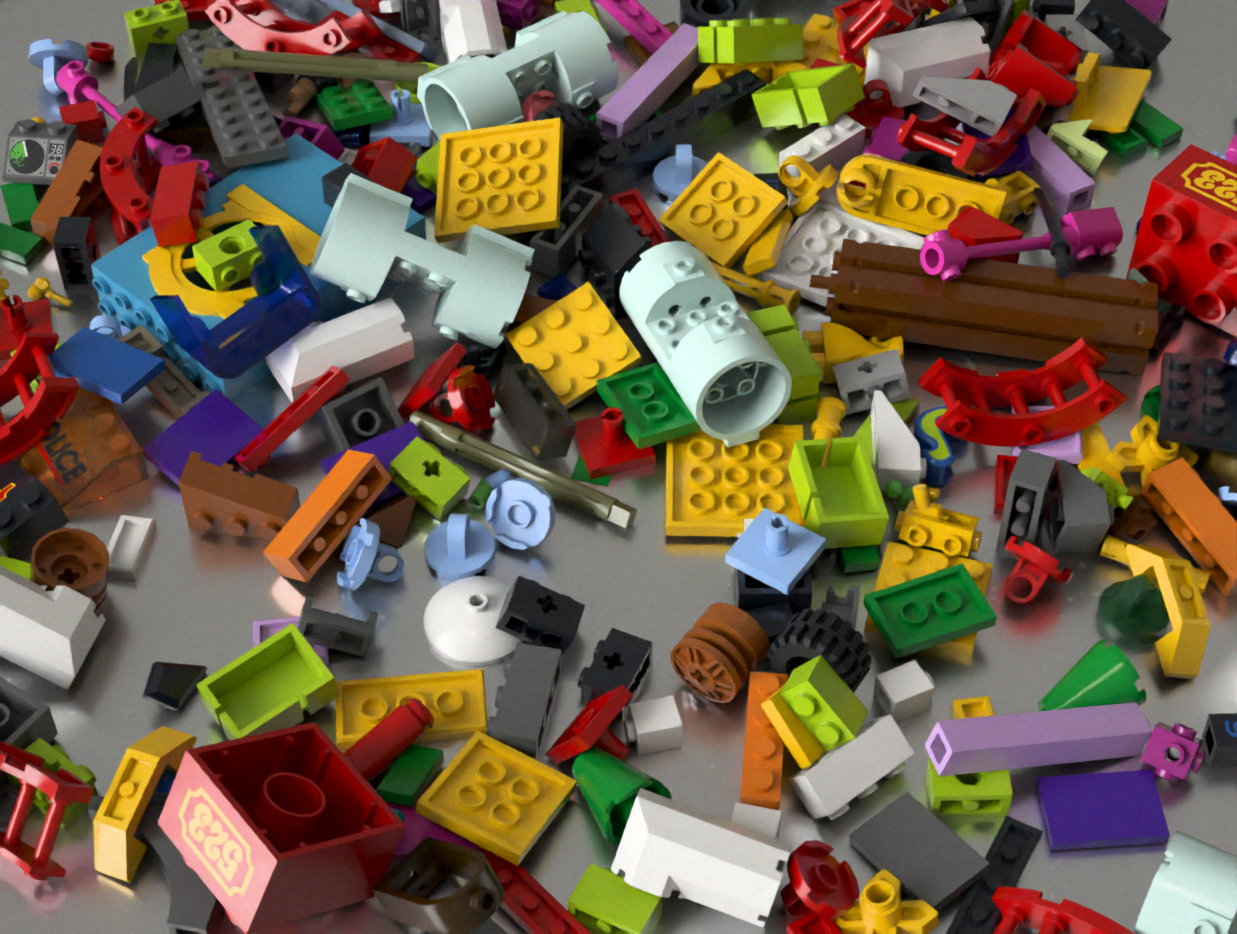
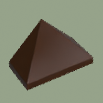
[349,495,416,548]

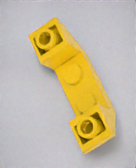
[692,60,807,98]
[1125,544,1211,679]
[93,726,197,883]

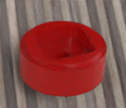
[86,42,115,64]

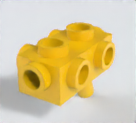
[985,170,1040,225]
[894,484,983,557]

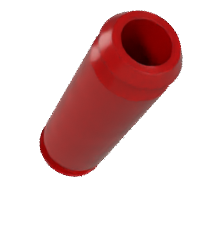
[343,698,434,782]

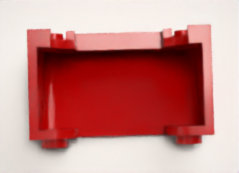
[985,9,1082,108]

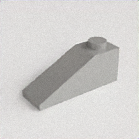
[912,76,1017,137]

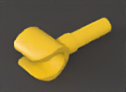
[27,277,73,308]

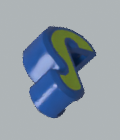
[913,406,963,485]

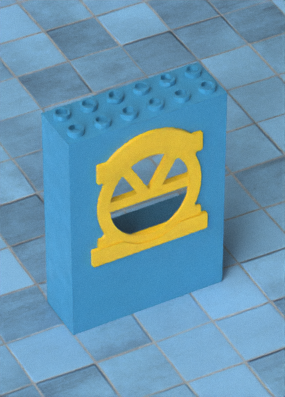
[91,133,427,402]

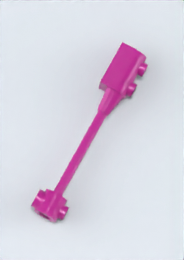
[57,60,223,188]
[920,206,1123,282]

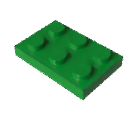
[315,80,393,131]
[596,362,701,449]
[863,563,997,659]

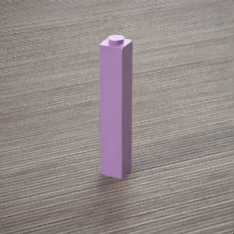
[596,23,700,142]
[1023,125,1096,216]
[925,702,1152,776]

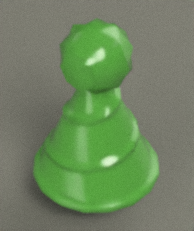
[885,480,915,514]

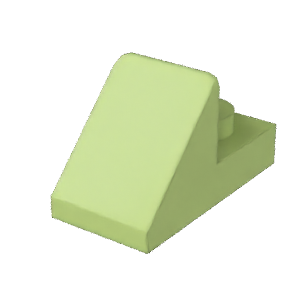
[1046,119,1108,176]

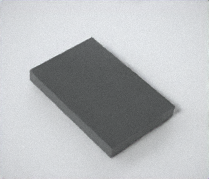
[849,792,990,912]

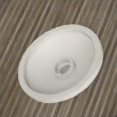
[424,576,526,666]

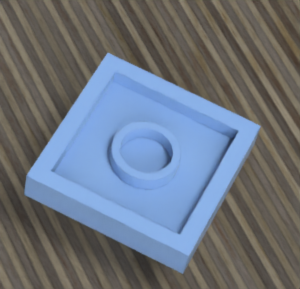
[369,89,432,146]
[725,508,826,595]

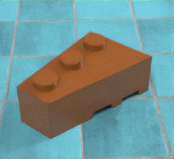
[30,140,111,248]
[178,451,301,541]

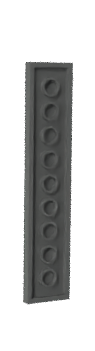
[175,25,288,169]

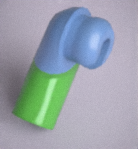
[468,469,516,509]

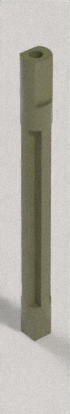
[203,48,428,82]
[409,410,638,528]

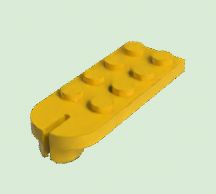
[837,154,1007,236]

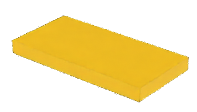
[335,669,488,750]

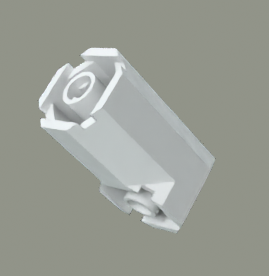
[438,0,507,63]
[864,17,990,107]
[264,297,415,403]
[0,566,106,690]
[611,788,792,927]

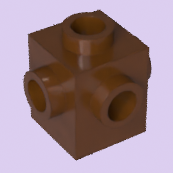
[1107,486,1158,544]

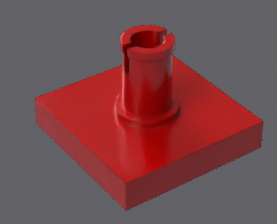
[0,295,54,361]
[570,407,656,479]
[545,684,633,765]

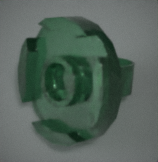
[1097,574,1170,646]

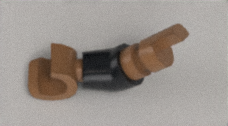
[282,53,365,118]

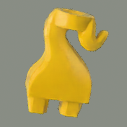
[802,322,904,384]

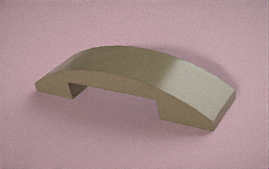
[118,324,209,419]

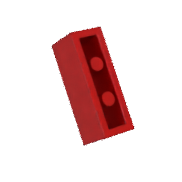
[150,161,210,247]

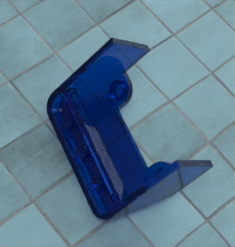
[150,225,322,379]

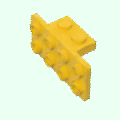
[1067,53,1152,134]

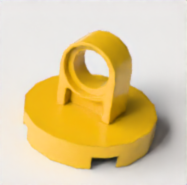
[778,155,840,217]

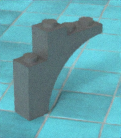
[87,795,225,934]

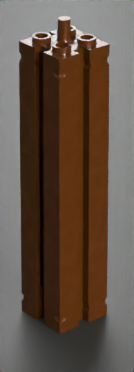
[809,239,1158,376]

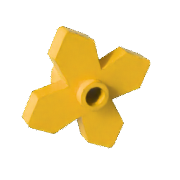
[1106,415,1199,488]
[831,869,939,934]

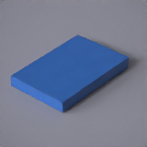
[49,327,165,405]

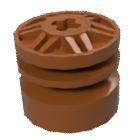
[30,528,109,615]
[671,602,770,703]

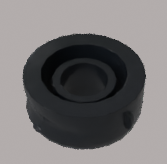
[680,0,751,28]

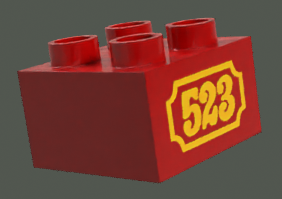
[1126,144,1237,337]
[158,722,406,934]

